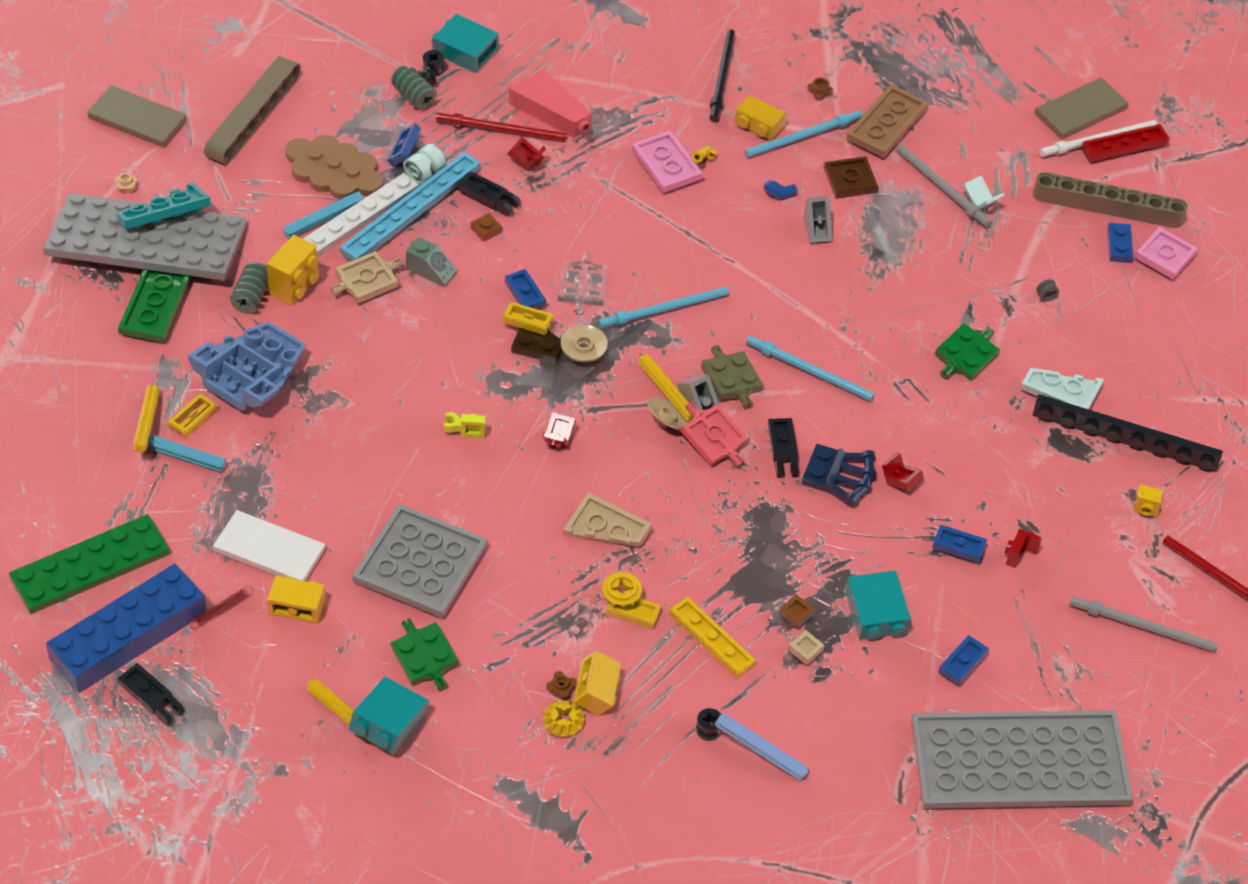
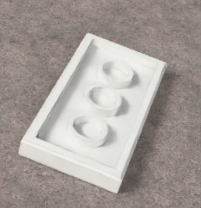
[213,510,326,581]

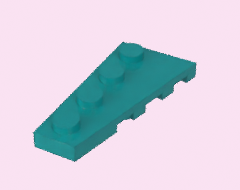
[116,182,211,229]

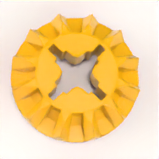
[602,572,642,608]
[543,699,584,737]

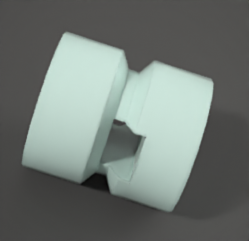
[403,144,446,185]

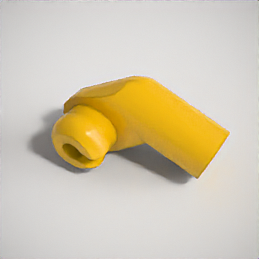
[692,145,717,163]

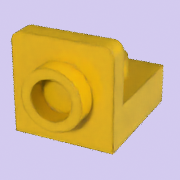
[1133,484,1163,518]

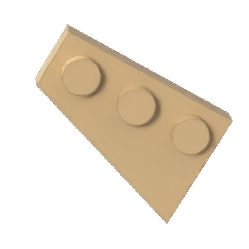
[563,493,652,547]

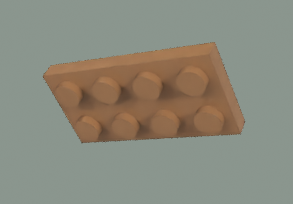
[846,84,928,158]

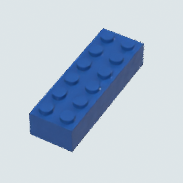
[46,563,207,694]

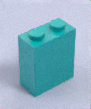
[431,13,499,73]
[845,570,911,640]
[349,676,429,754]

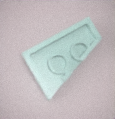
[1020,368,1104,409]

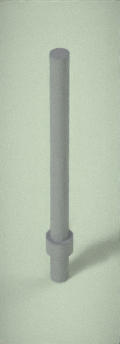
[896,144,992,228]
[1069,596,1218,653]

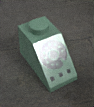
[406,237,457,287]

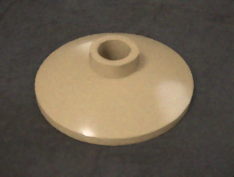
[561,325,608,362]
[647,397,688,430]

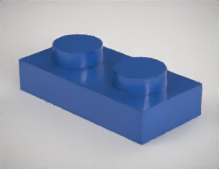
[387,123,421,166]
[1107,223,1133,263]
[505,269,546,309]
[932,524,987,563]
[938,635,989,686]

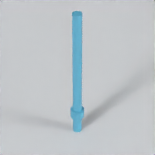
[745,110,863,158]
[598,287,729,328]
[746,335,875,402]

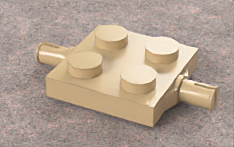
[330,251,404,304]

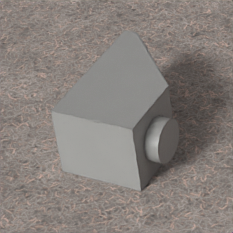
[677,374,719,411]

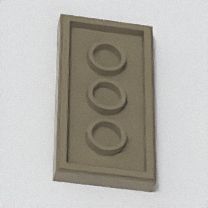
[1035,77,1129,139]
[87,85,187,147]

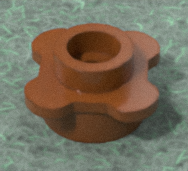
[808,77,833,98]
[546,671,577,698]

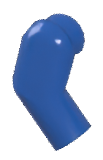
[764,180,797,199]

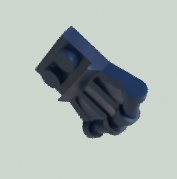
[801,444,877,508]

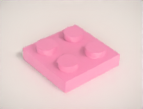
[1135,227,1198,279]

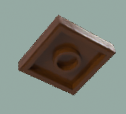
[823,156,879,199]

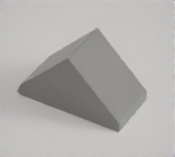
[803,196,833,243]

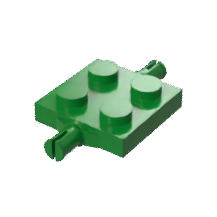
[935,323,1000,381]
[390,618,459,691]

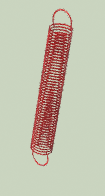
[189,586,253,629]

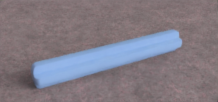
[715,713,808,780]

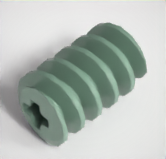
[391,66,437,110]
[230,262,268,314]

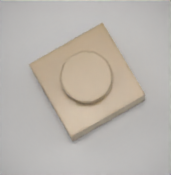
[788,630,825,665]

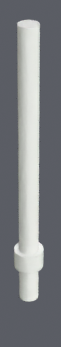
[1039,120,1157,157]

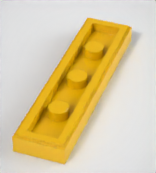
[669,596,756,679]

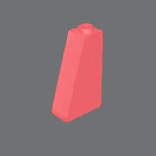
[509,69,592,138]

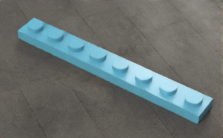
[340,151,481,261]

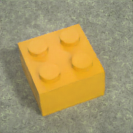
[266,235,319,306]

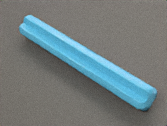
[283,192,363,239]
[147,434,226,472]

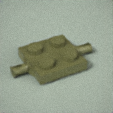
[701,345,764,409]

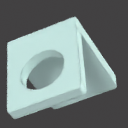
[962,176,1005,209]

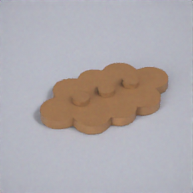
[285,135,383,199]

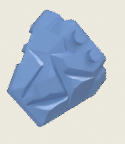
[188,322,306,411]

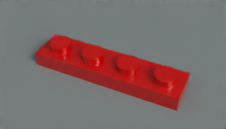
[1081,124,1170,162]

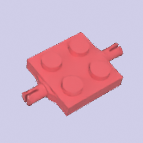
[681,401,748,467]

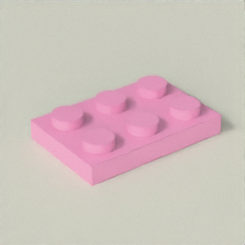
[632,130,703,193]

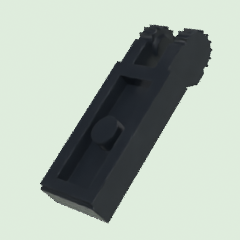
[458,171,521,216]
[767,418,798,477]
[117,663,185,725]

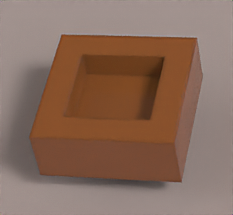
[471,213,502,242]
[779,594,815,629]

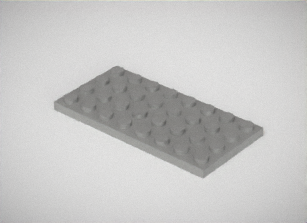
[43,193,247,280]
[911,710,1133,809]

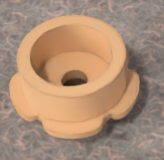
[114,173,137,193]

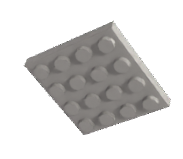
[352,504,488,618]

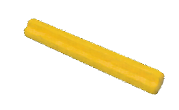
[639,354,693,422]
[133,384,160,453]
[307,678,380,748]

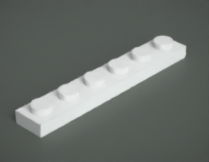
[303,173,419,257]

